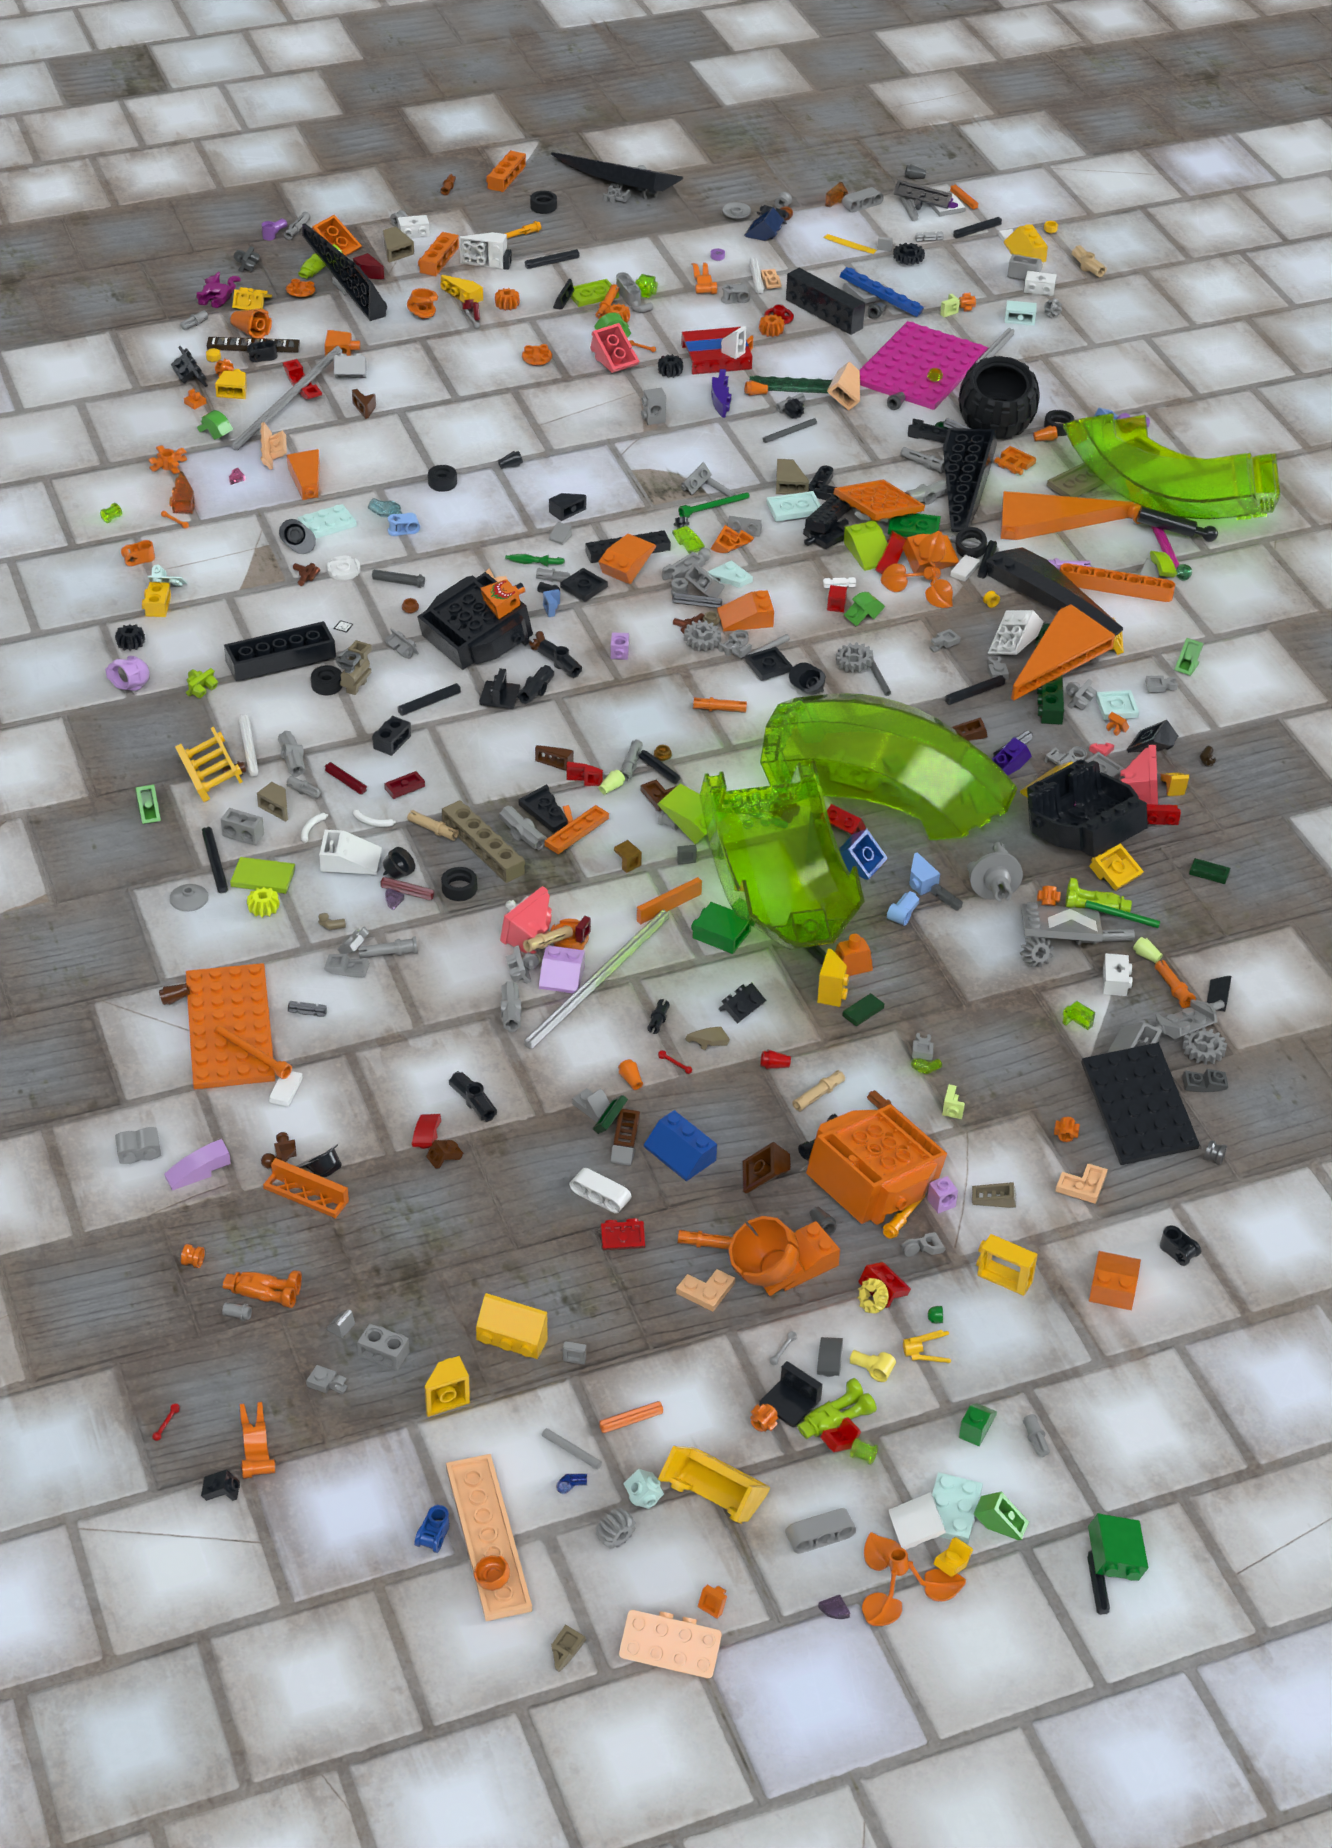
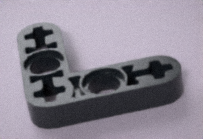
[808,465,837,500]

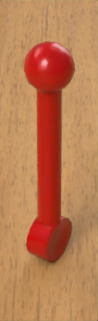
[658,1050,693,1074]
[152,1404,180,1441]

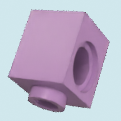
[611,632,629,660]
[927,1176,958,1214]

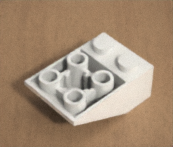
[460,232,507,269]
[988,610,1044,655]
[319,829,382,875]

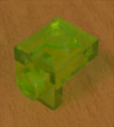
[1062,1001,1095,1030]

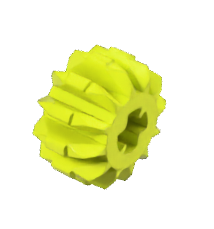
[247,887,280,918]

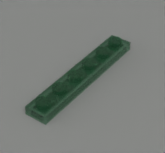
[749,376,833,394]

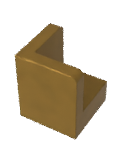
[614,840,642,873]

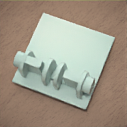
[148,565,187,587]

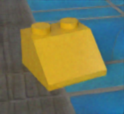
[817,948,849,1007]
[425,1356,470,1417]

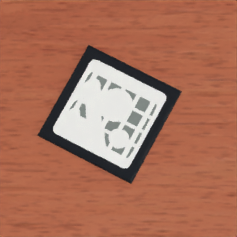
[333,620,353,633]

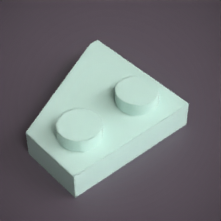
[708,560,753,588]

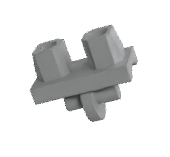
[1066,679,1097,710]
[506,945,539,983]

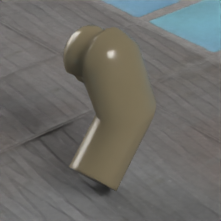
[318,913,346,930]

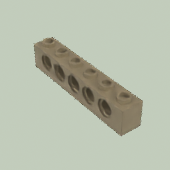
[442,800,525,883]

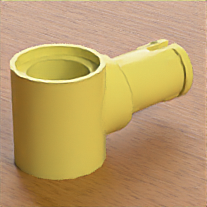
[850,1350,896,1382]

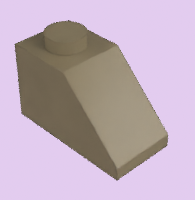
[257,782,288,822]

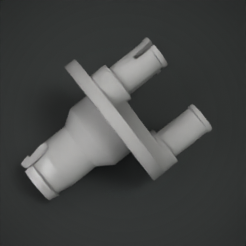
[967,842,1023,902]

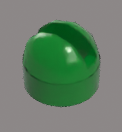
[928,1306,943,1324]

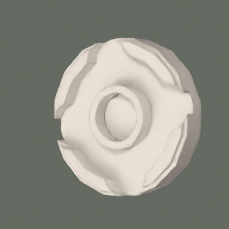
[327,555,360,580]

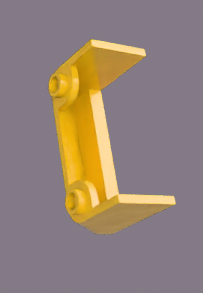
[658,1446,770,1524]

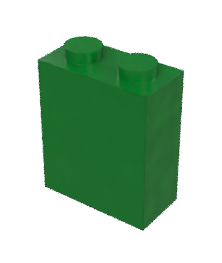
[691,902,752,954]
[1088,1513,1149,1581]

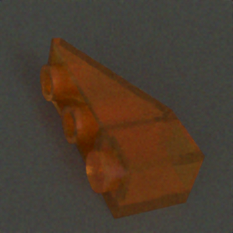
[169,471,195,514]

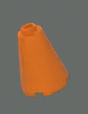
[230,309,272,338]

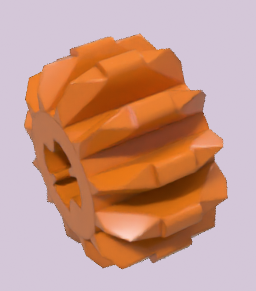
[495,288,520,311]
[605,303,630,324]
[759,314,784,337]

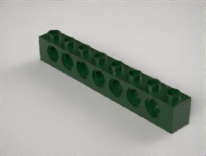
[1035,623,1064,725]

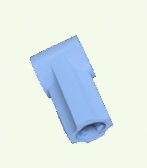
[887,891,919,926]

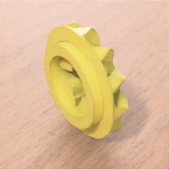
[856,1278,888,1313]

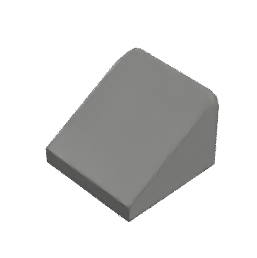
[549,522,572,545]

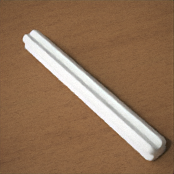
[239,714,259,777]

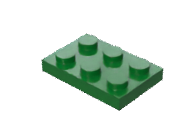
[888,513,941,537]

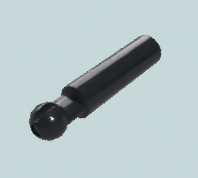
[1137,506,1218,542]

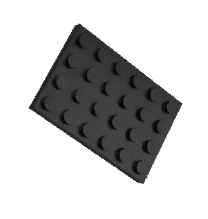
[1081,1042,1200,1165]

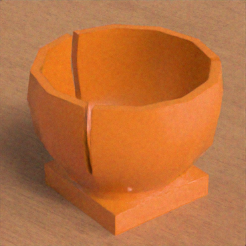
[728,1216,806,1296]

